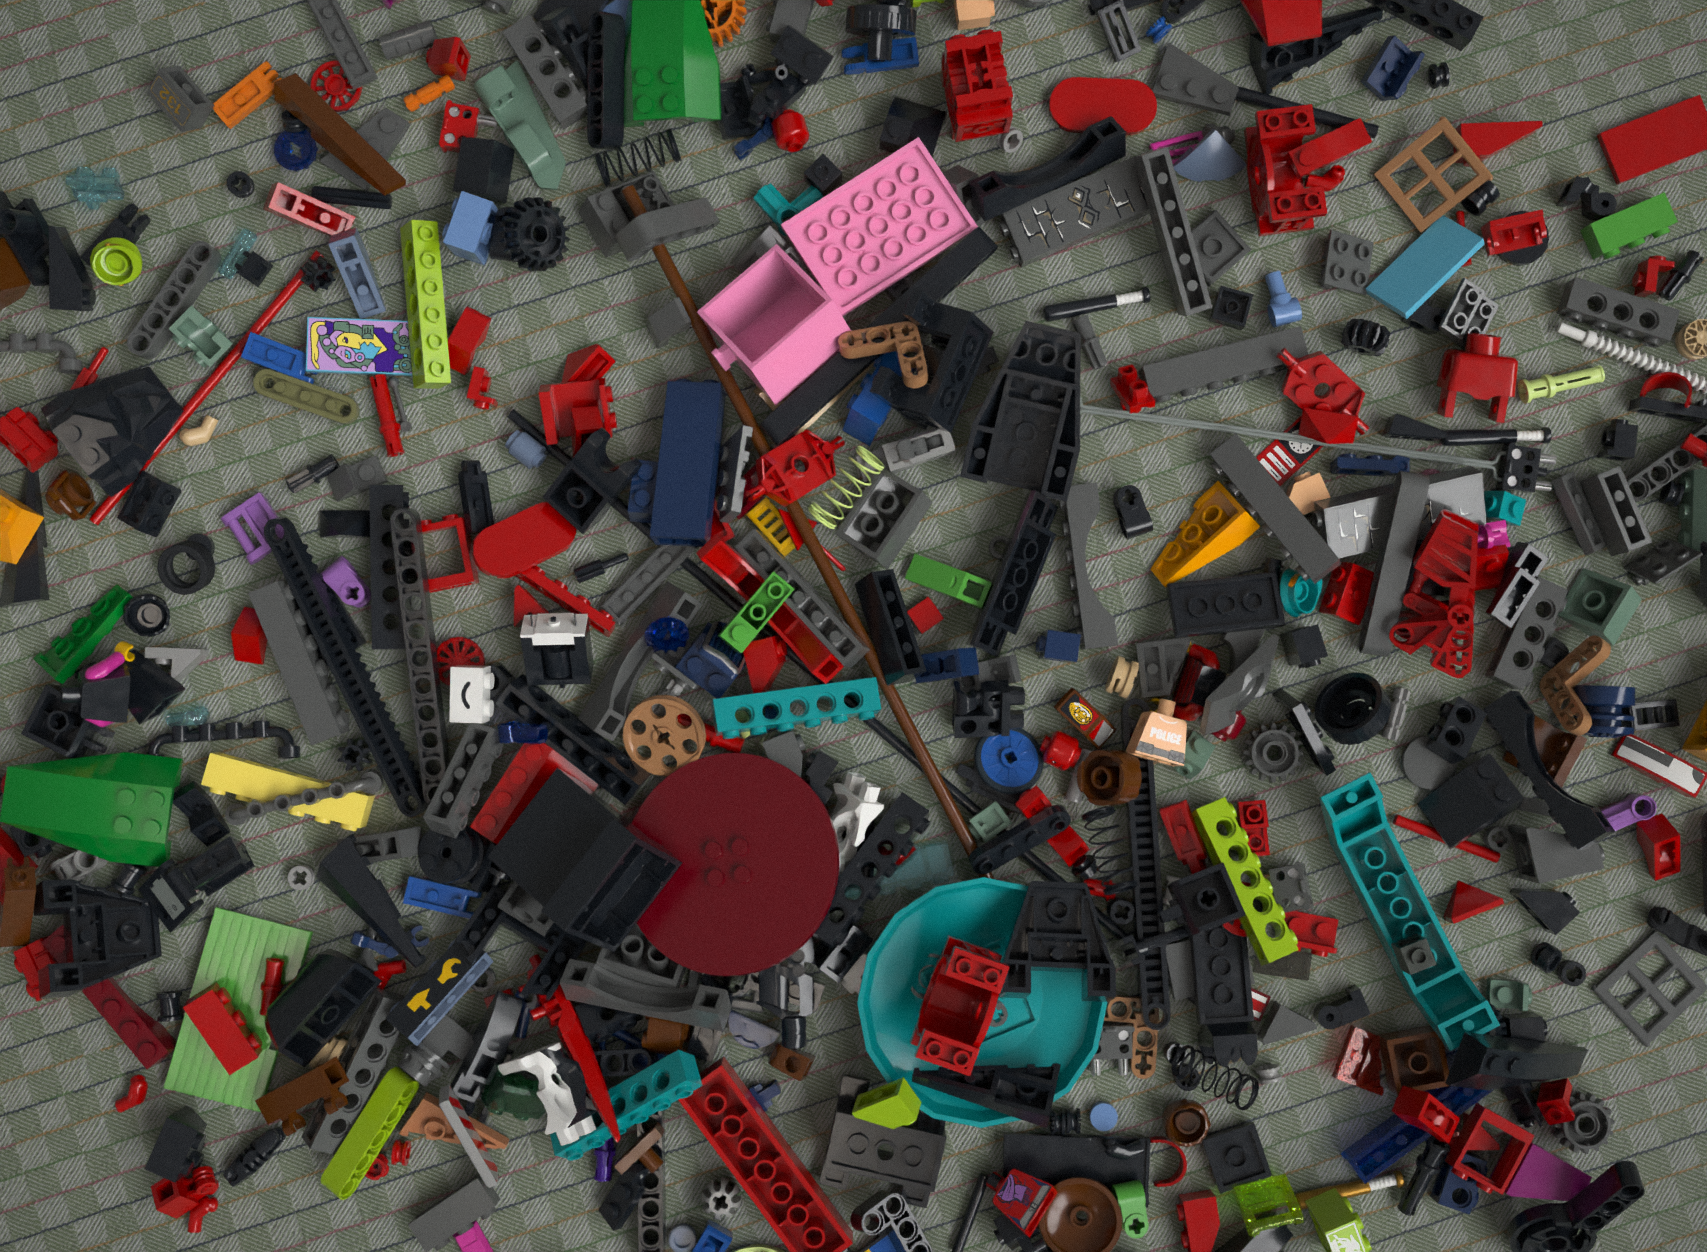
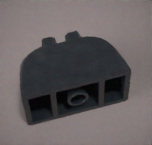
[265,949,382,1068]

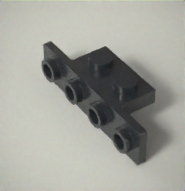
[0,191,49,286]

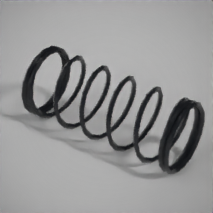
[594,128,682,187]
[1081,806,1138,895]
[1171,1045,1259,1111]

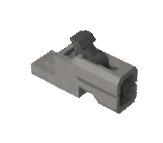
[856,428,955,483]

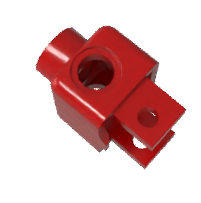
[1436,333,1518,423]

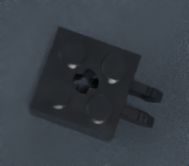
[21,685,115,758]

